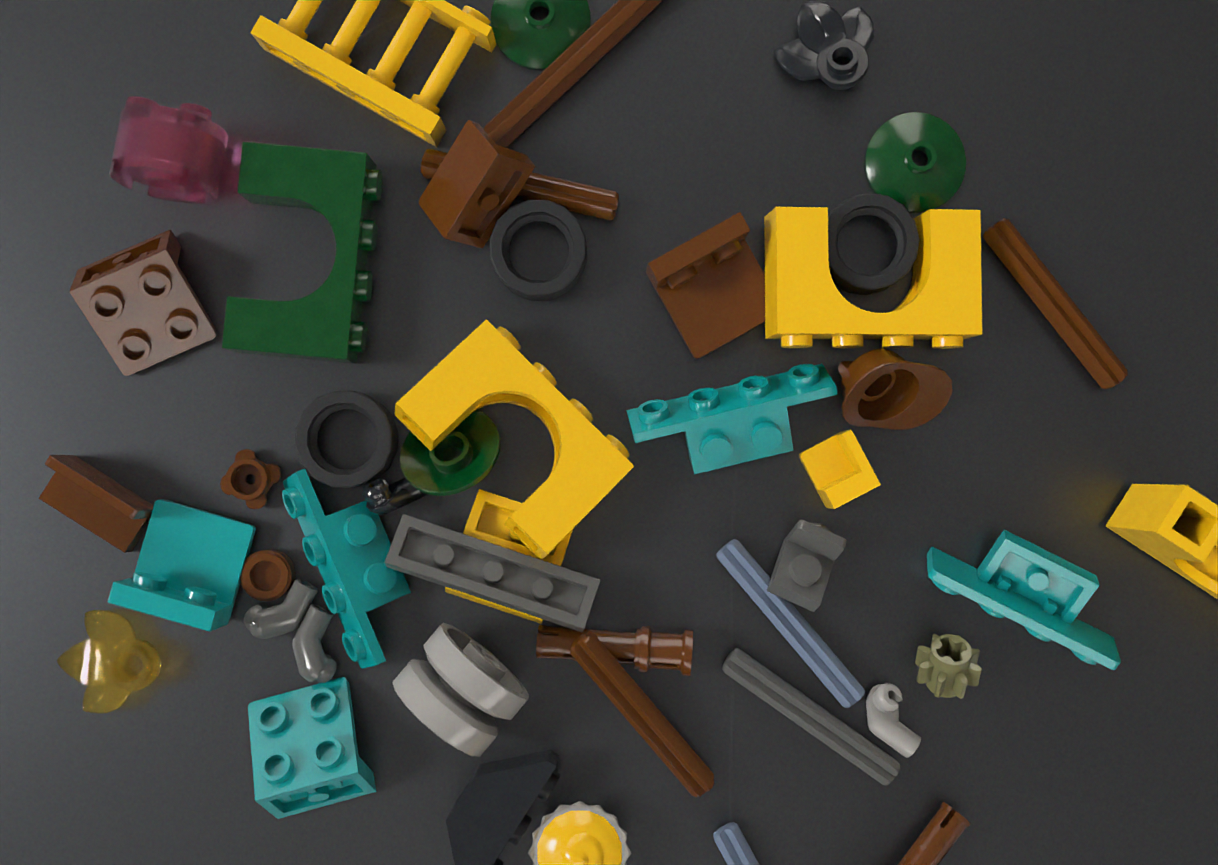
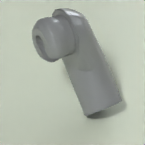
[866,683,921,758]

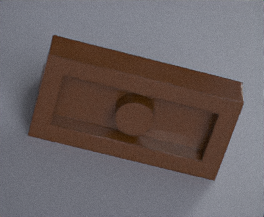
[419,120,536,249]
[39,455,154,553]

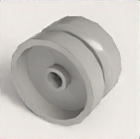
[392,622,529,757]

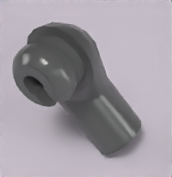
[292,604,336,683]

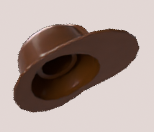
[838,348,952,430]

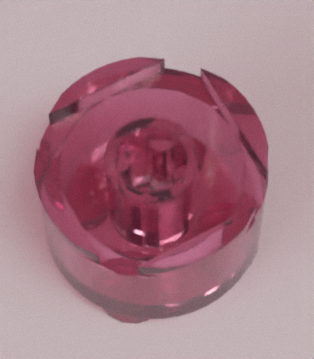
[110,96,228,203]

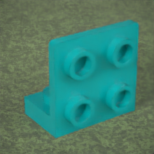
[108,499,256,632]
[248,677,376,819]

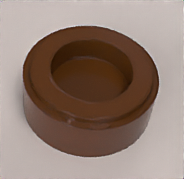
[240,549,296,601]

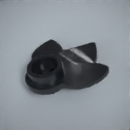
[774,2,874,90]

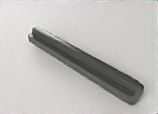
[722,648,901,786]

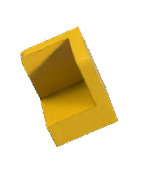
[799,429,881,509]

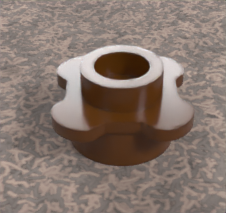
[220,449,282,509]

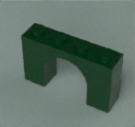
[222,141,382,364]

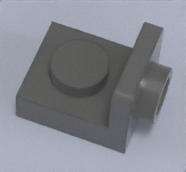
[766,520,847,612]

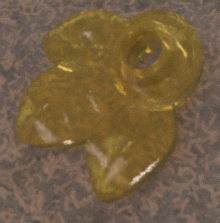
[57,609,161,713]

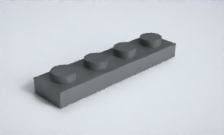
[385,514,600,632]

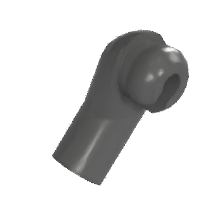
[244,579,318,640]

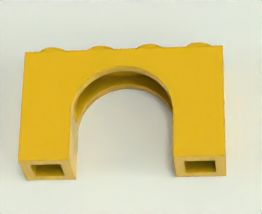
[764,207,982,349]
[395,319,634,560]
[1105,484,1218,599]

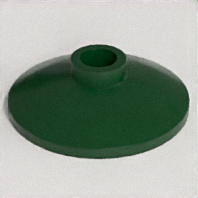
[491,0,591,71]
[865,112,966,213]
[400,410,501,496]

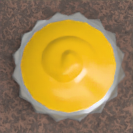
[528,801,631,865]

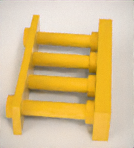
[250,0,496,147]

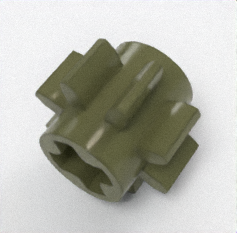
[915,634,982,699]

